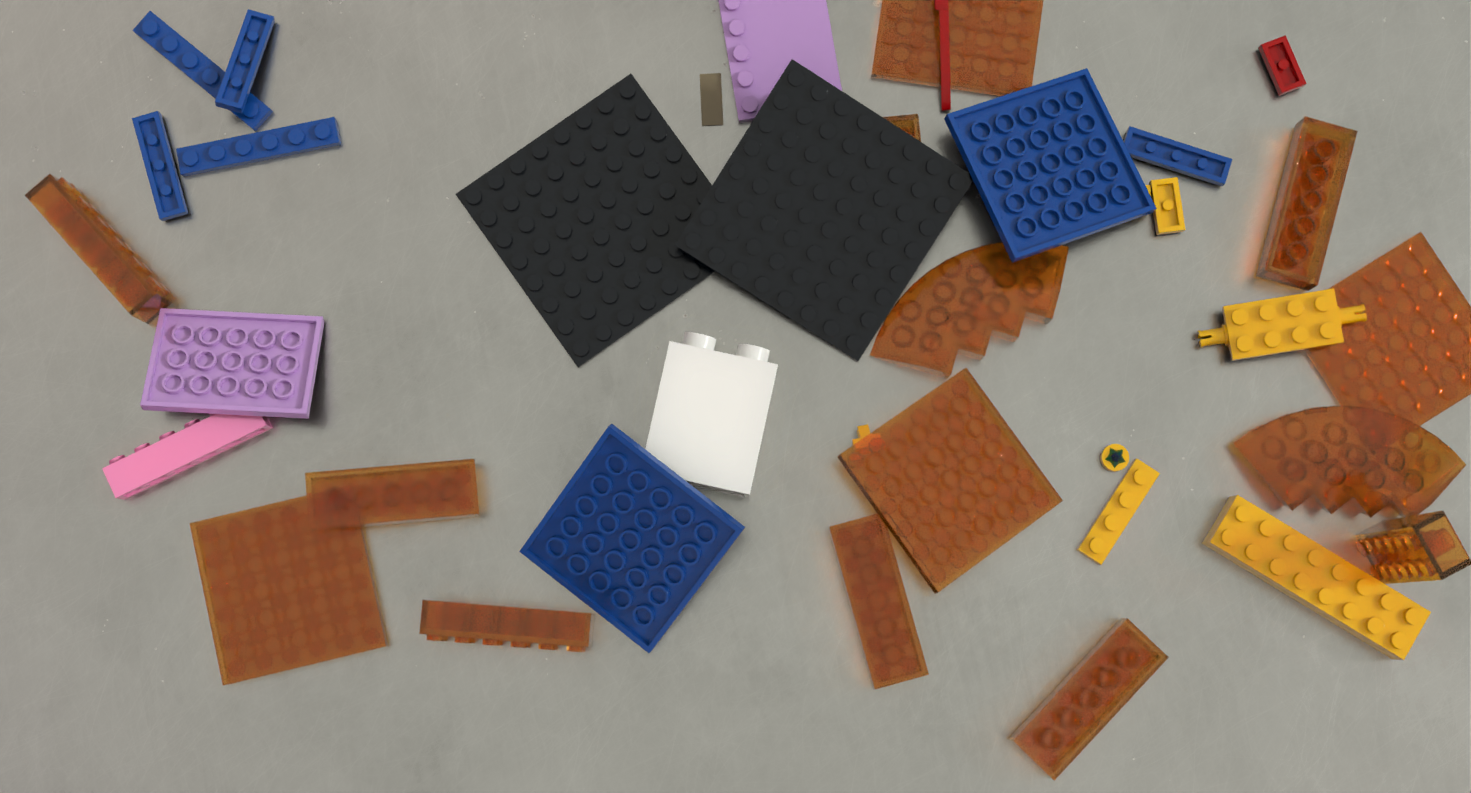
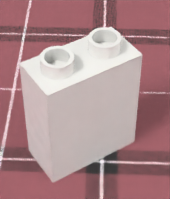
[645,332,778,498]

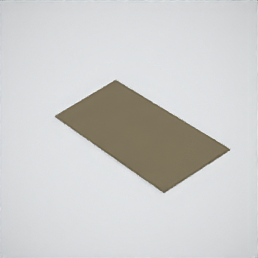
[700,73,723,126]

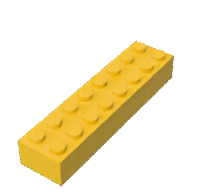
[1202,495,1431,660]

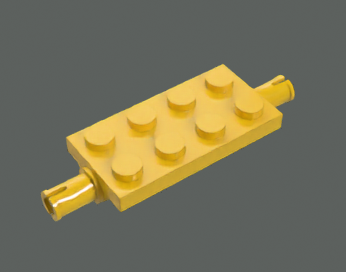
[1197,288,1367,361]

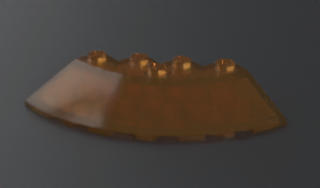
[870,242,1069,379]
[1233,406,1466,521]

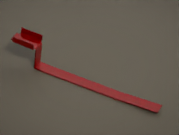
[934,0,951,110]

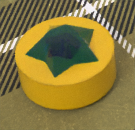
[1100,444,1129,472]

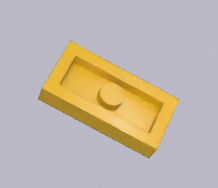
[1149,177,1186,235]

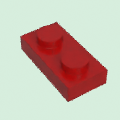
[1258,35,1307,96]

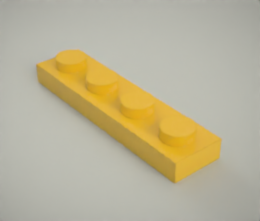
[1077,458,1160,565]

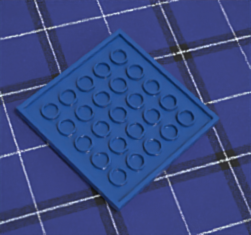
[944,68,1157,263]
[519,424,745,653]

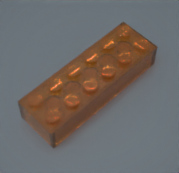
[1256,116,1358,291]
[25,174,173,324]
[305,459,479,532]
[1355,511,1471,584]
[828,512,929,689]
[419,600,595,652]
[1009,618,1169,781]

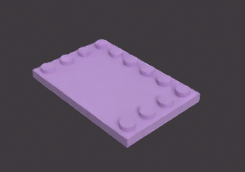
[718,0,842,123]
[140,308,324,419]

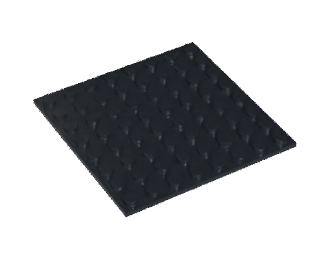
[675,59,973,361]
[456,74,716,368]

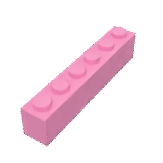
[102,414,273,500]

